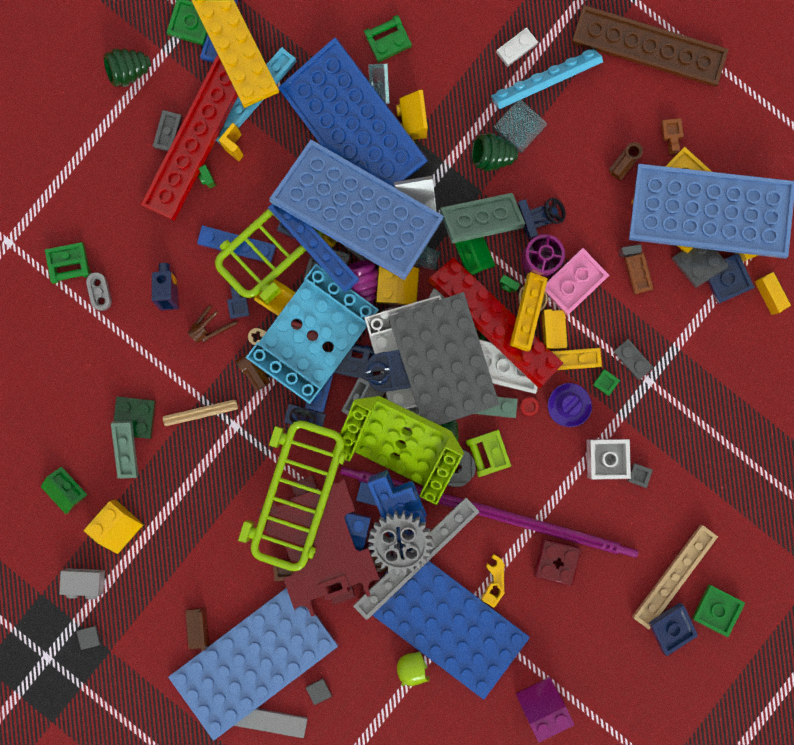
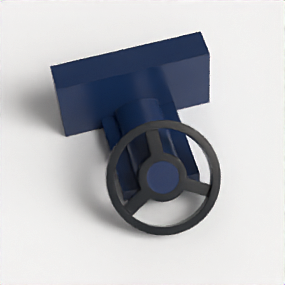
[517,198,566,241]
[284,404,326,427]

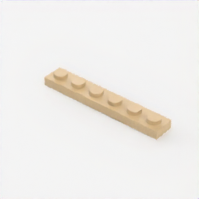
[632,524,718,629]

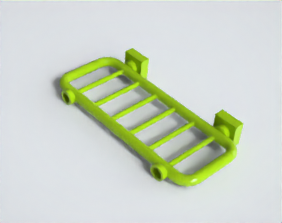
[215,209,324,304]
[238,421,347,571]

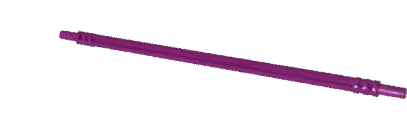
[340,467,638,558]

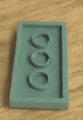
[440,193,525,243]

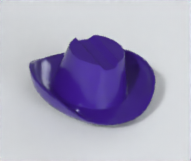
[548,383,592,427]

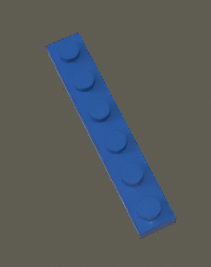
[268,204,360,293]

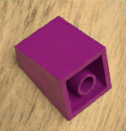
[516,677,574,742]

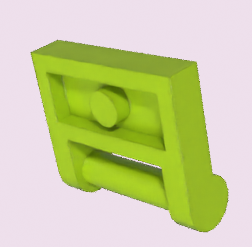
[466,430,511,477]

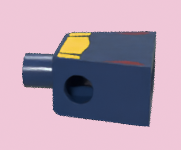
[152,263,179,311]

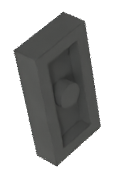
[153,110,182,152]
[613,339,654,380]

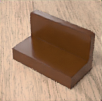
[186,608,209,651]

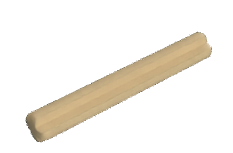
[163,400,238,426]

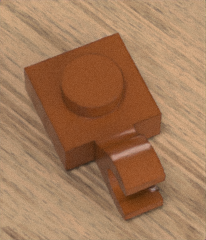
[661,118,684,154]

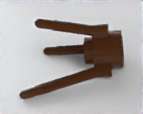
[188,305,237,343]

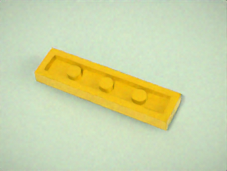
[510,272,548,351]

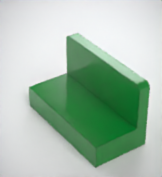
[455,237,495,275]
[41,466,87,514]

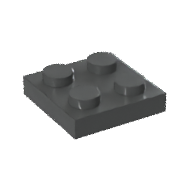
[672,248,728,288]

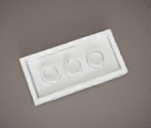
[479,340,538,394]

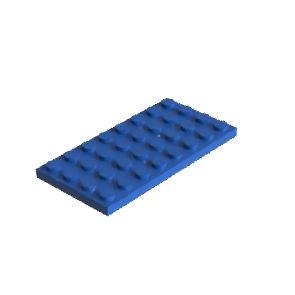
[278,37,429,188]
[373,548,530,700]

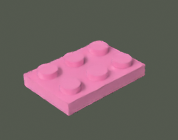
[545,248,609,315]

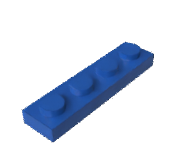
[197,225,276,264]

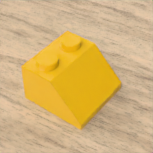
[396,90,428,140]
[376,266,419,306]
[83,499,144,554]

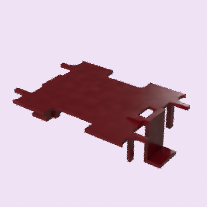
[259,475,380,617]

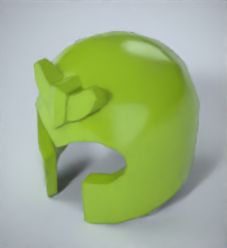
[397,652,430,686]

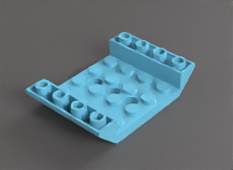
[246,264,379,404]

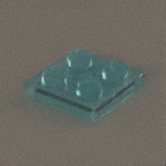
[493,100,548,153]

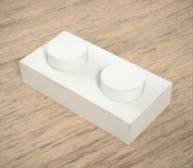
[496,28,538,67]

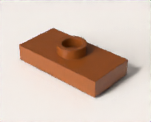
[624,253,654,295]

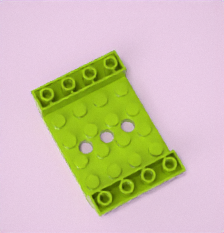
[333,396,464,505]

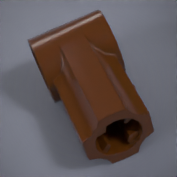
[608,142,643,181]
[236,352,270,391]

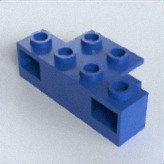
[368,470,427,552]

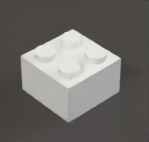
[586,439,631,479]

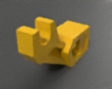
[481,554,505,608]

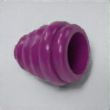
[348,260,379,305]

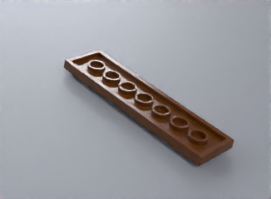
[572,5,729,87]

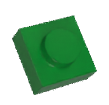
[198,165,216,189]
[498,275,520,293]
[592,369,620,396]

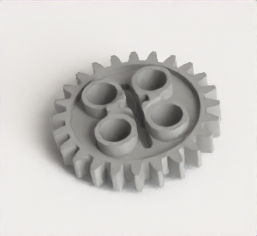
[368,511,432,574]

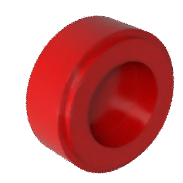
[519,397,539,416]

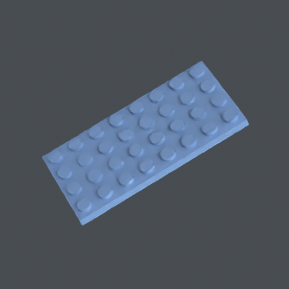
[270,140,444,280]
[629,164,794,259]
[168,588,339,741]

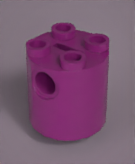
[521,235,565,277]

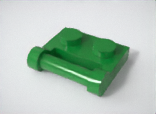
[363,15,412,63]
[45,242,91,284]

